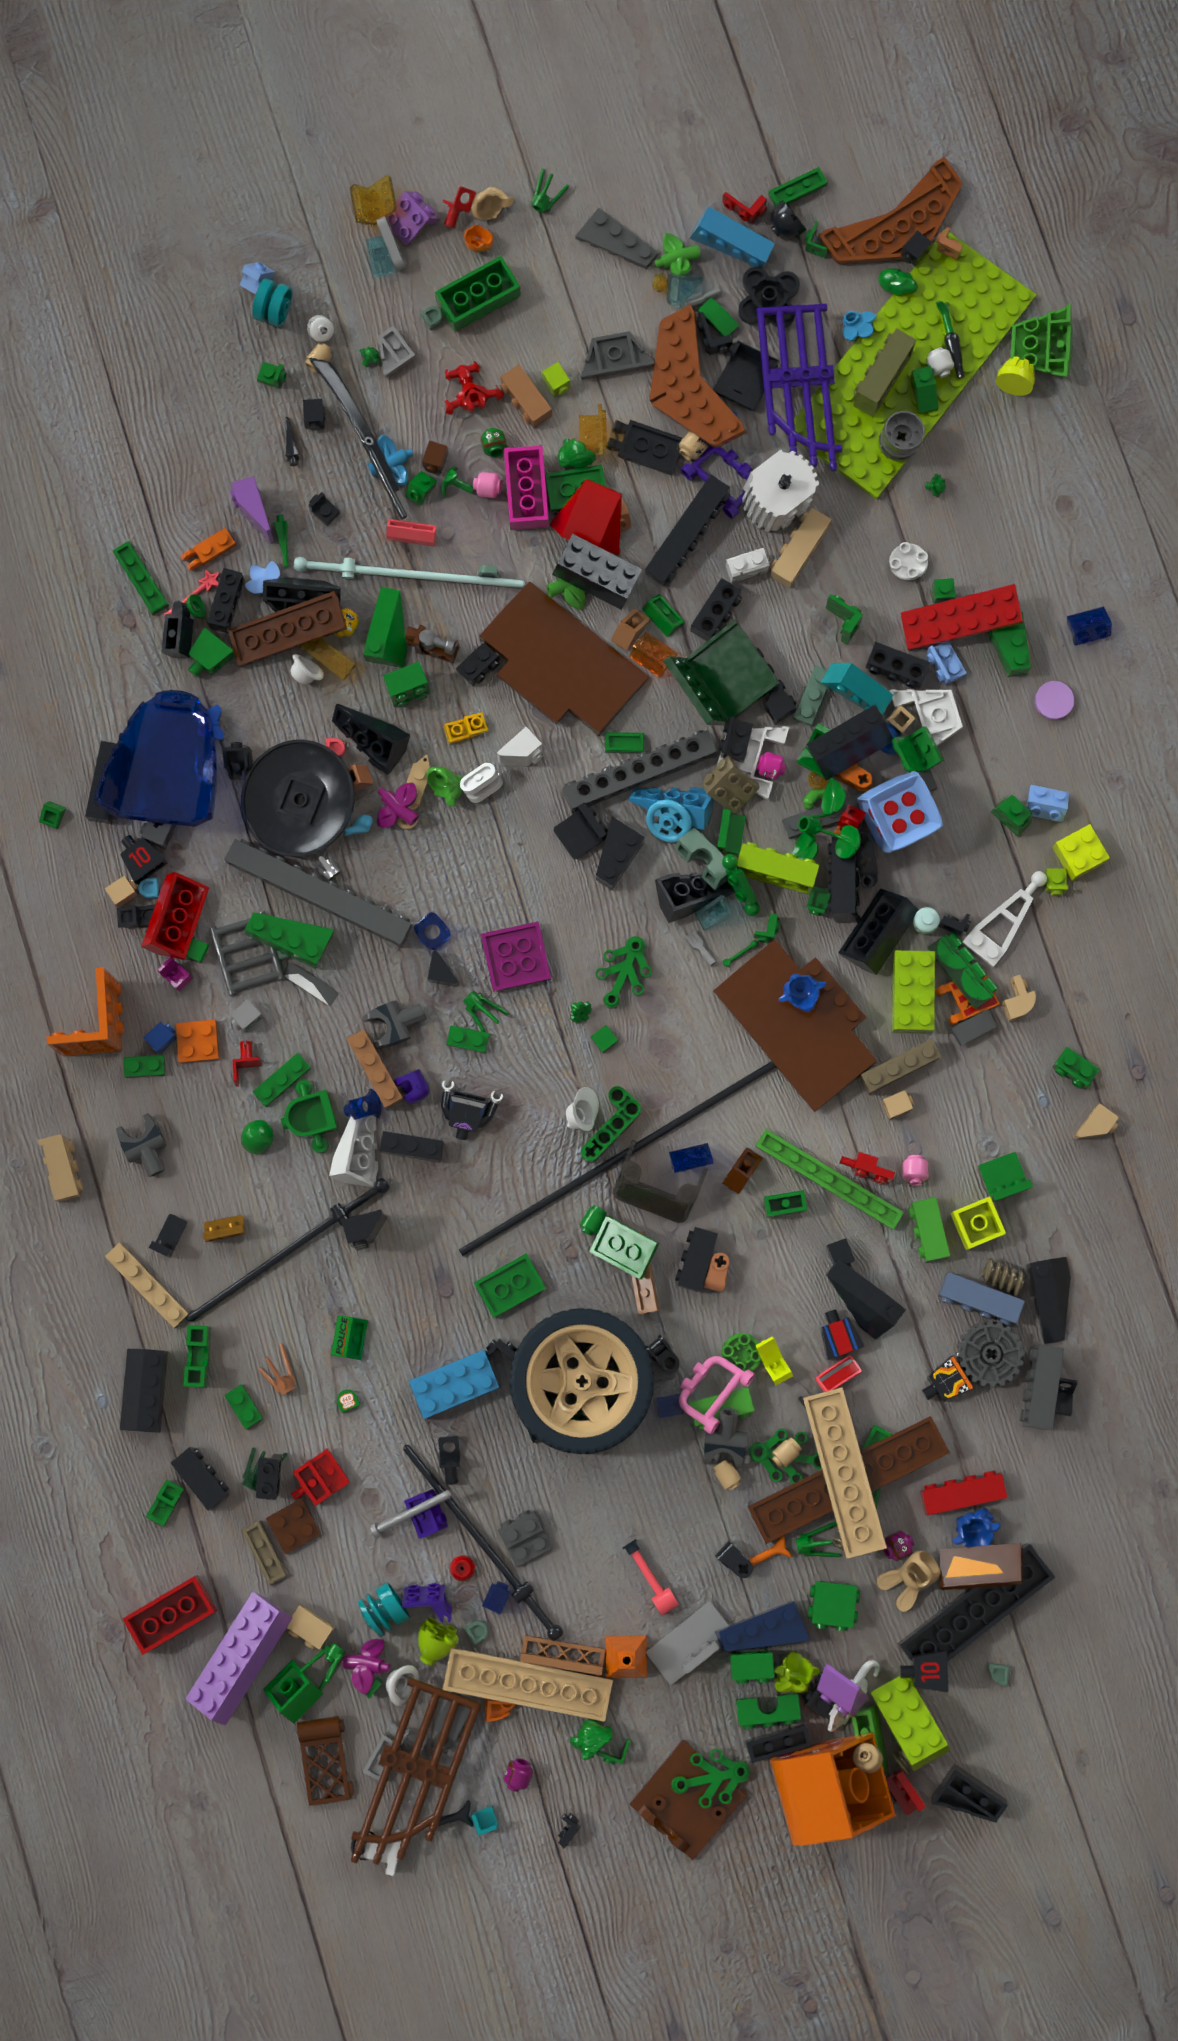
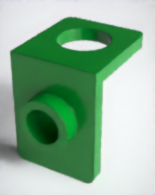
[805,221,828,258]
[596,1738,630,1765]

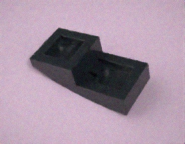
[116,904,156,928]

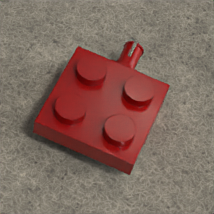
[839,1152,895,1185]
[291,1448,350,1506]

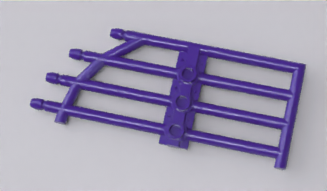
[756,303,842,472]

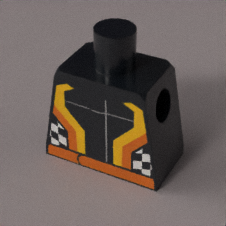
[921,1355,974,1401]

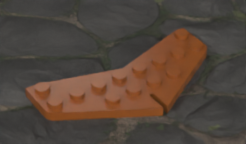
[818,156,962,264]
[649,304,747,448]

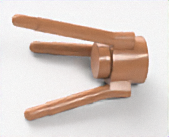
[258,1343,296,1396]

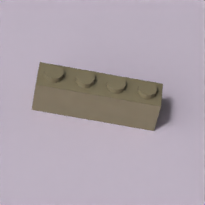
[859,1039,941,1095]

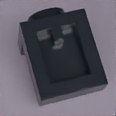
[309,492,340,526]
[938,914,971,936]
[558,1813,580,1848]

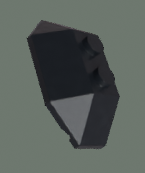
[262,577,341,612]

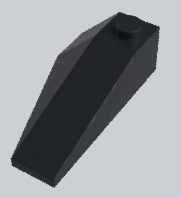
[332,704,410,775]
[655,873,735,923]

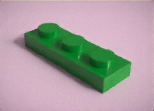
[768,167,828,207]
[252,1053,311,1107]

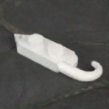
[828,1660,880,1732]

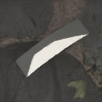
[284,962,338,1006]

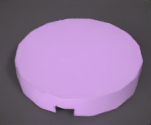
[1034,681,1074,720]

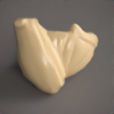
[471,187,515,220]

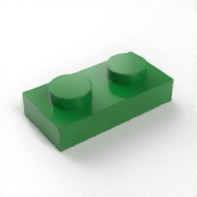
[446,1025,490,1053]
[123,1055,165,1078]
[224,1384,263,1430]

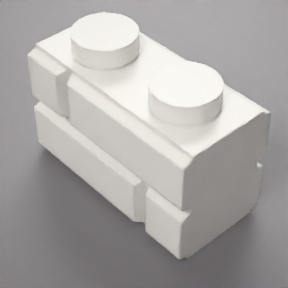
[726,548,770,583]

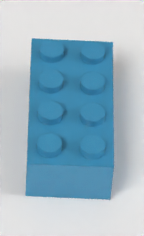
[409,1350,500,1419]

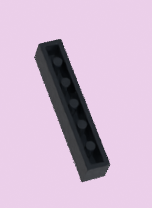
[645,475,731,587]

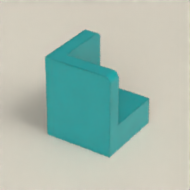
[471,1805,499,1836]

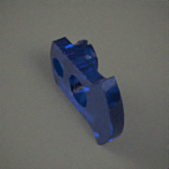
[344,1089,382,1120]

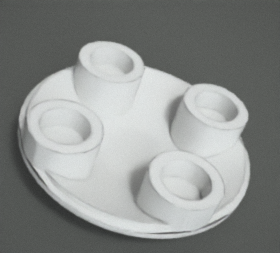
[889,542,928,580]

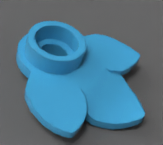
[843,311,877,342]

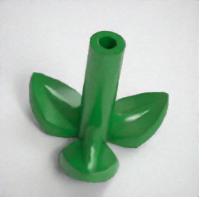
[442,466,474,498]

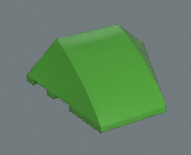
[1011,304,1073,378]

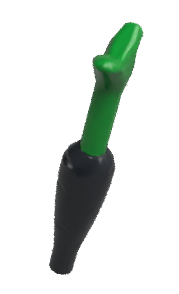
[936,301,965,379]

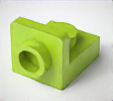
[1045,868,1068,896]

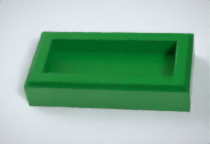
[605,732,644,754]

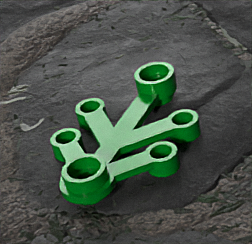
[596,936,652,1009]
[748,1429,822,1484]
[671,1749,751,1808]

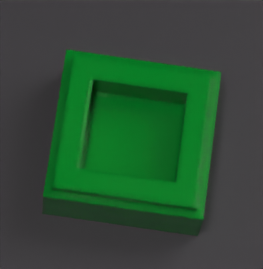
[590,1025,618,1053]

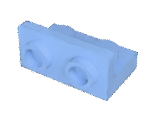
[926,642,967,686]

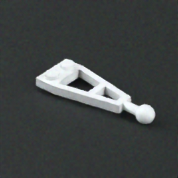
[962,871,1047,967]

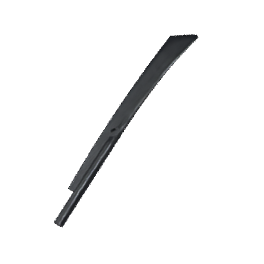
[309,358,407,520]

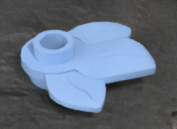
[245,561,280,594]

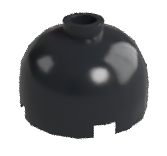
[771,200,807,239]

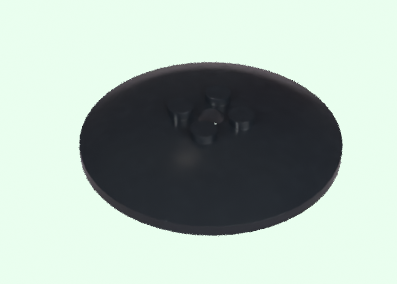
[241,739,355,857]

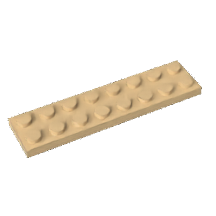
[803,1387,887,1559]
[443,1648,613,1722]

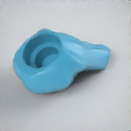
[344,814,373,836]

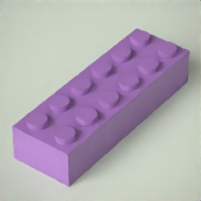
[186,1592,293,1726]

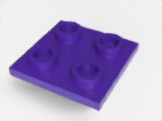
[402,1583,452,1623]

